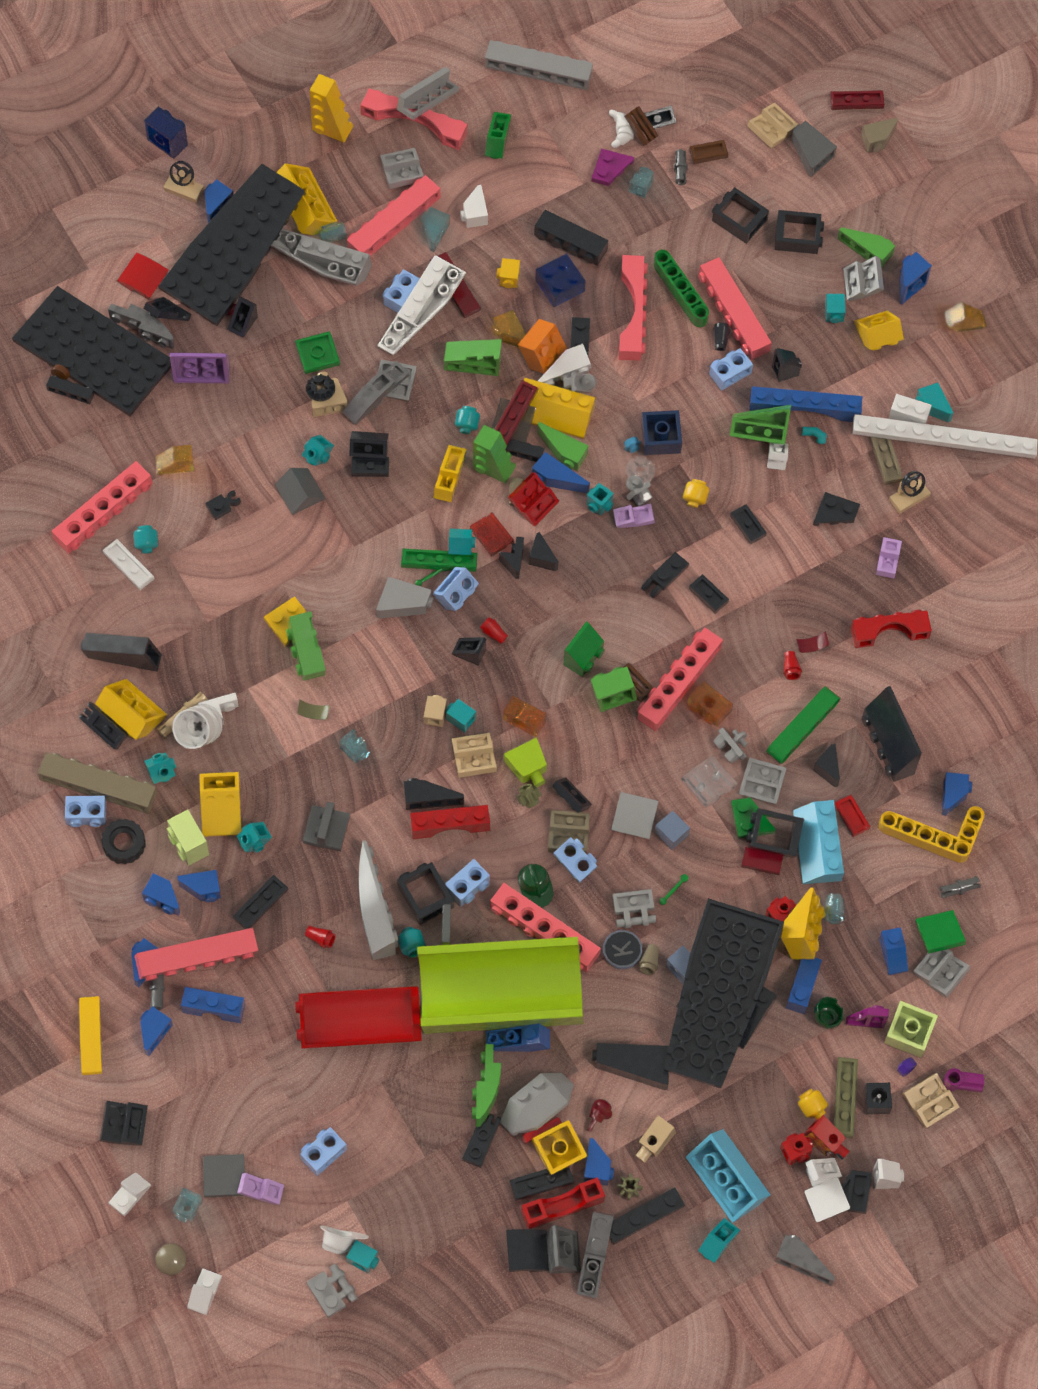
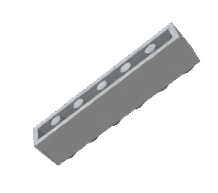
[485,40,593,90]

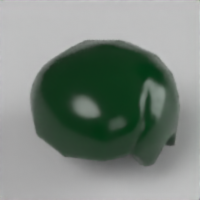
[813,996,843,1029]

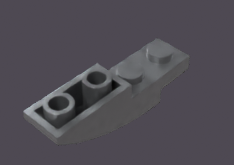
[108,303,175,349]
[343,360,409,425]
[577,1211,614,1298]

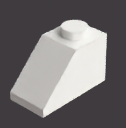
[460,185,488,228]
[873,1159,904,1189]

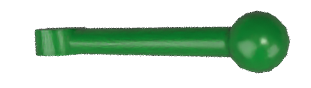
[415,569,448,586]
[659,874,688,905]

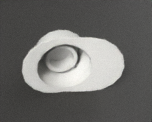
[320,1226,369,1254]

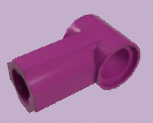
[942,1068,985,1093]

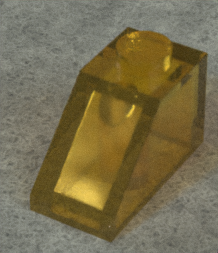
[944,302,987,332]
[491,310,526,347]
[156,445,194,475]

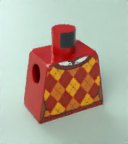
[804,1115,850,1160]

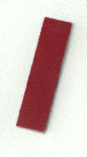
[430,252,481,318]
[494,380,539,446]

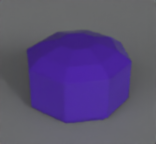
[897,1057,917,1077]

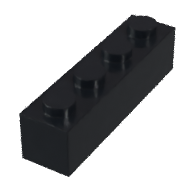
[46,375,94,405]
[505,439,545,462]

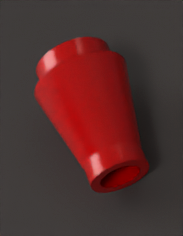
[480,617,508,644]
[783,651,802,680]
[305,926,336,948]

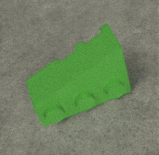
[473,425,516,484]

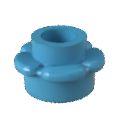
[624,437,641,453]

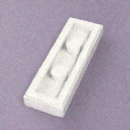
[103,539,154,591]

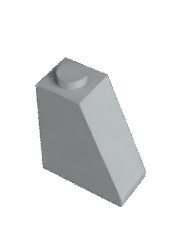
[376,577,434,618]

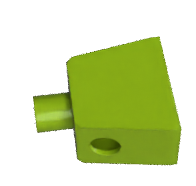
[504,738,547,787]

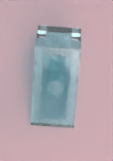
[421,207,450,252]

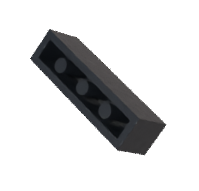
[534,210,609,266]

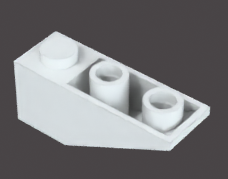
[538,344,592,385]

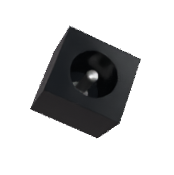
[864,1082,892,1115]

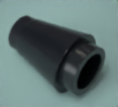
[712,323,731,351]

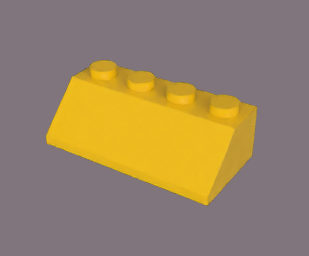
[277,163,339,235]
[521,378,595,439]

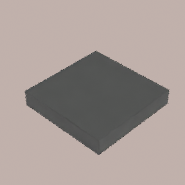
[442,904,451,945]
[203,1154,245,1198]

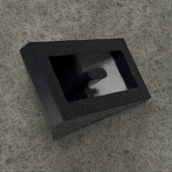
[227,296,258,337]
[529,532,559,571]
[452,637,487,666]
[813,744,840,787]

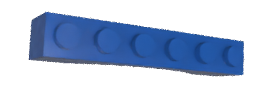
[749,386,863,422]

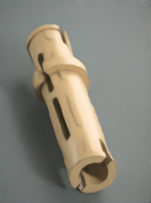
[157,691,208,738]

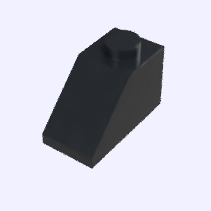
[772,348,802,382]

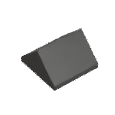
[275,468,325,515]
[546,1225,581,1274]

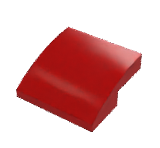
[117,252,169,300]
[508,472,559,526]

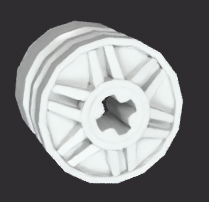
[172,704,223,749]

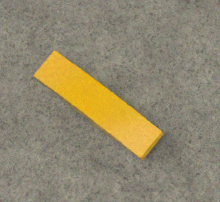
[79,996,102,1075]

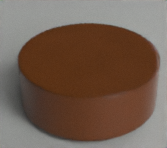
[51,364,70,380]

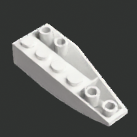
[378,255,466,355]

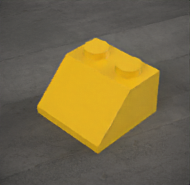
[854,310,904,350]
[532,1120,587,1175]

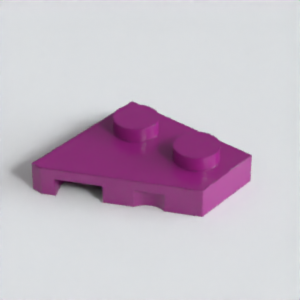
[846,1005,889,1029]

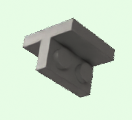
[303,802,350,852]

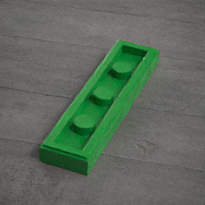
[401,548,478,572]

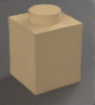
[424,695,447,727]

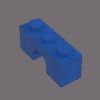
[181,987,245,1024]

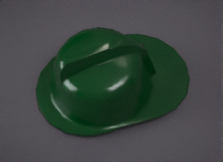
[518,864,554,908]

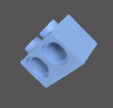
[383,269,420,313]
[709,348,753,391]
[433,567,479,611]
[65,796,107,827]
[553,837,597,883]
[445,859,490,906]
[300,1127,347,1176]

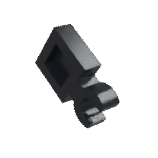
[205,490,241,520]

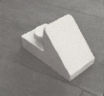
[767,442,788,470]
[198,693,239,725]
[806,1158,842,1187]
[108,1172,151,1217]
[187,1269,222,1316]

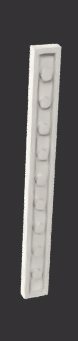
[852,414,1037,459]

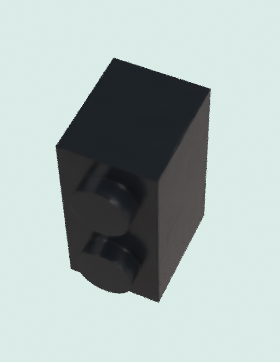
[349,431,389,459]

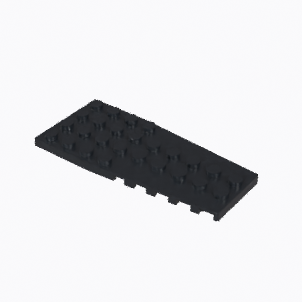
[158,164,306,326]
[664,898,784,1088]

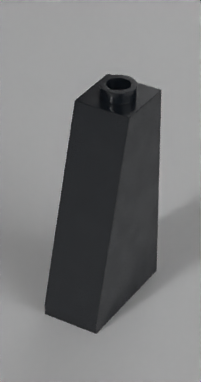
[81,633,162,672]
[592,1043,669,1090]

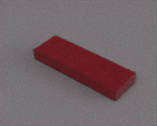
[830,90,885,110]

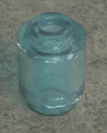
[319,221,347,243]
[825,894,845,924]

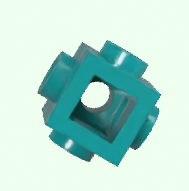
[302,435,335,466]
[586,483,614,516]
[144,752,177,784]
[237,822,272,853]

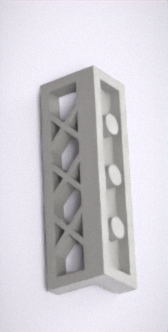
[397,67,459,120]

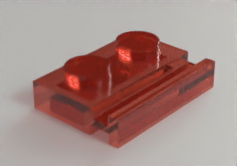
[470,512,514,557]

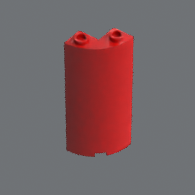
[295,986,422,1049]

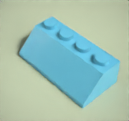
[793,800,844,884]
[686,1129,771,1223]

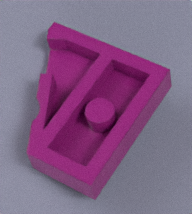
[591,148,635,186]

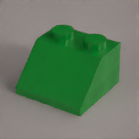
[563,621,605,677]

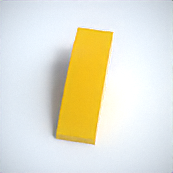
[433,445,467,502]

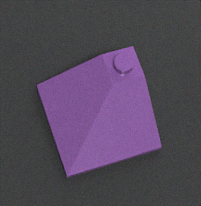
[170,353,230,384]

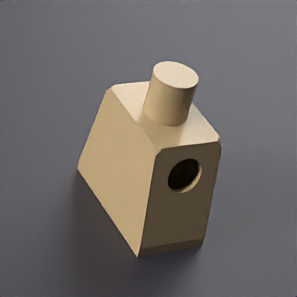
[312,372,347,417]
[635,1115,676,1163]

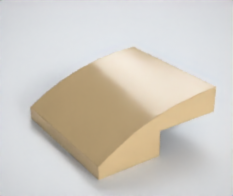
[747,103,798,149]
[452,733,497,778]
[902,1073,959,1128]

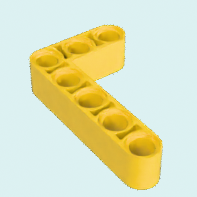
[878,806,985,863]

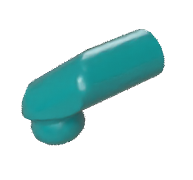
[802,426,827,444]

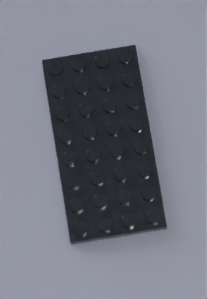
[12,286,171,416]

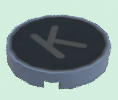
[603,930,642,969]

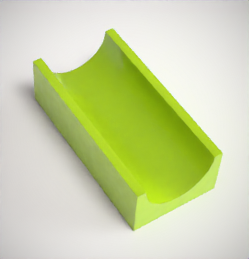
[417,937,584,1034]

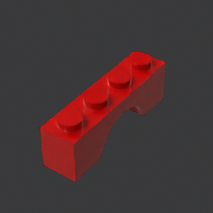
[851,609,932,648]
[410,805,490,839]
[521,1177,605,1229]

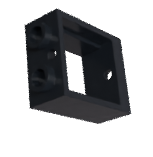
[712,187,769,244]
[774,210,824,254]
[746,808,804,858]
[397,862,454,925]

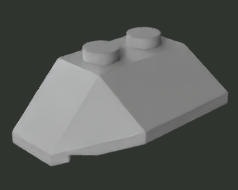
[500,1073,574,1136]

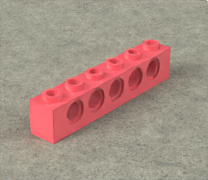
[51,461,153,554]
[637,627,723,732]
[490,883,601,973]

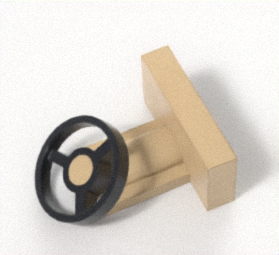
[163,161,204,203]
[889,471,931,514]

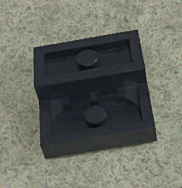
[100,1101,148,1146]
[506,1229,549,1273]

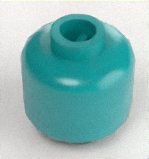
[454,406,480,434]
[133,525,159,554]
[398,927,426,958]

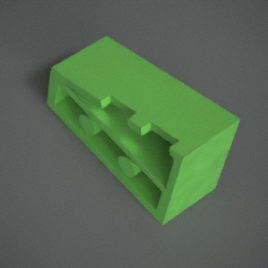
[444,339,502,376]
[730,405,791,445]
[285,611,326,681]

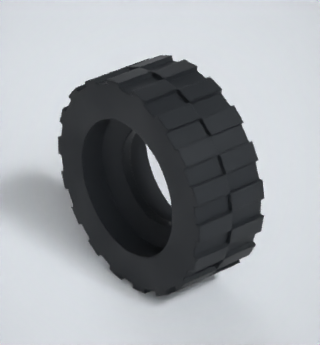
[101,819,146,864]

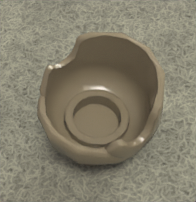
[155,1243,187,1275]

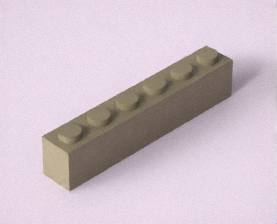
[38,753,157,814]

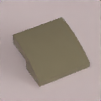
[548,810,590,854]

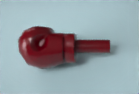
[587,1099,612,1132]

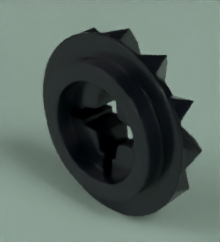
[306,373,335,402]

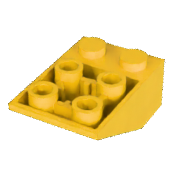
[200,772,242,837]
[781,888,825,959]

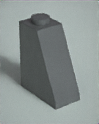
[792,120,837,177]

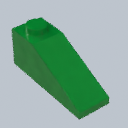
[485,112,512,159]

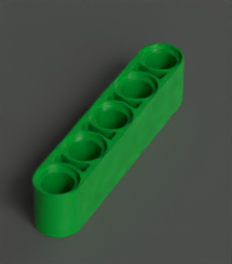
[654,249,709,328]
[766,686,841,764]

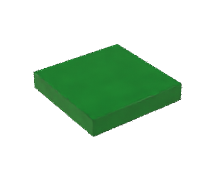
[295,331,340,374]
[915,910,966,954]

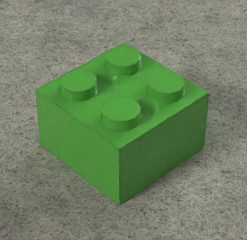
[591,667,637,712]

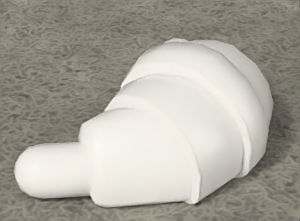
[609,110,635,148]

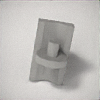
[563,372,597,393]
[626,475,652,507]
[713,727,748,763]

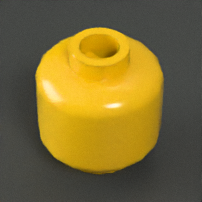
[683,479,710,508]
[798,1088,828,1119]

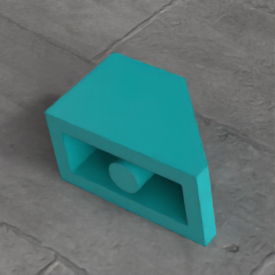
[915,382,953,422]
[698,1218,740,1263]

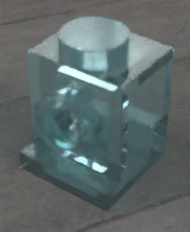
[628,167,654,198]
[339,729,369,763]
[172,1188,203,1223]

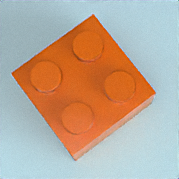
[518,319,567,374]

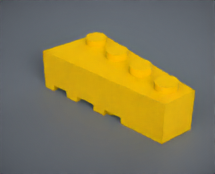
[309,74,354,143]

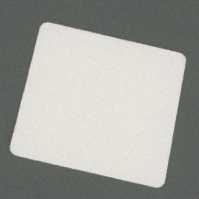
[805,1177,850,1222]

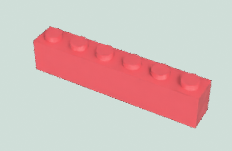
[347,175,441,256]
[698,257,772,360]
[135,928,258,981]

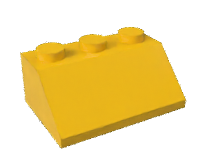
[95,679,168,740]

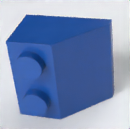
[899,252,932,305]

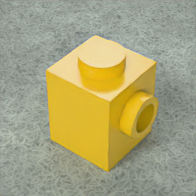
[496,258,520,288]

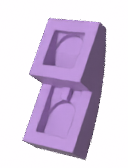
[613,503,655,528]
[876,537,902,579]
[237,1173,284,1205]

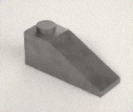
[775,1235,835,1286]

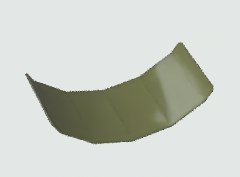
[297,699,330,720]

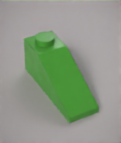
[837,227,895,268]
[537,422,588,471]

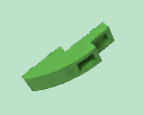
[472,1044,501,1127]

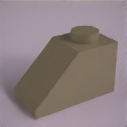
[861,118,898,153]

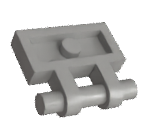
[612,889,656,928]
[307,1264,358,1318]

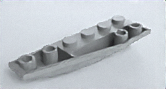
[271,229,372,286]
[359,840,398,960]

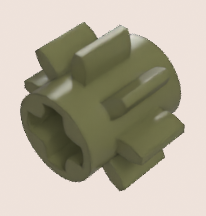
[516,784,542,808]
[617,1174,643,1201]

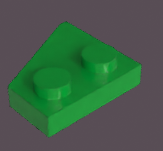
[731,797,776,839]

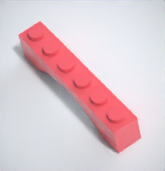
[360,88,467,150]
[619,255,648,361]

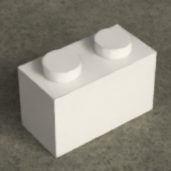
[889,394,932,424]

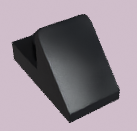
[499,537,524,579]

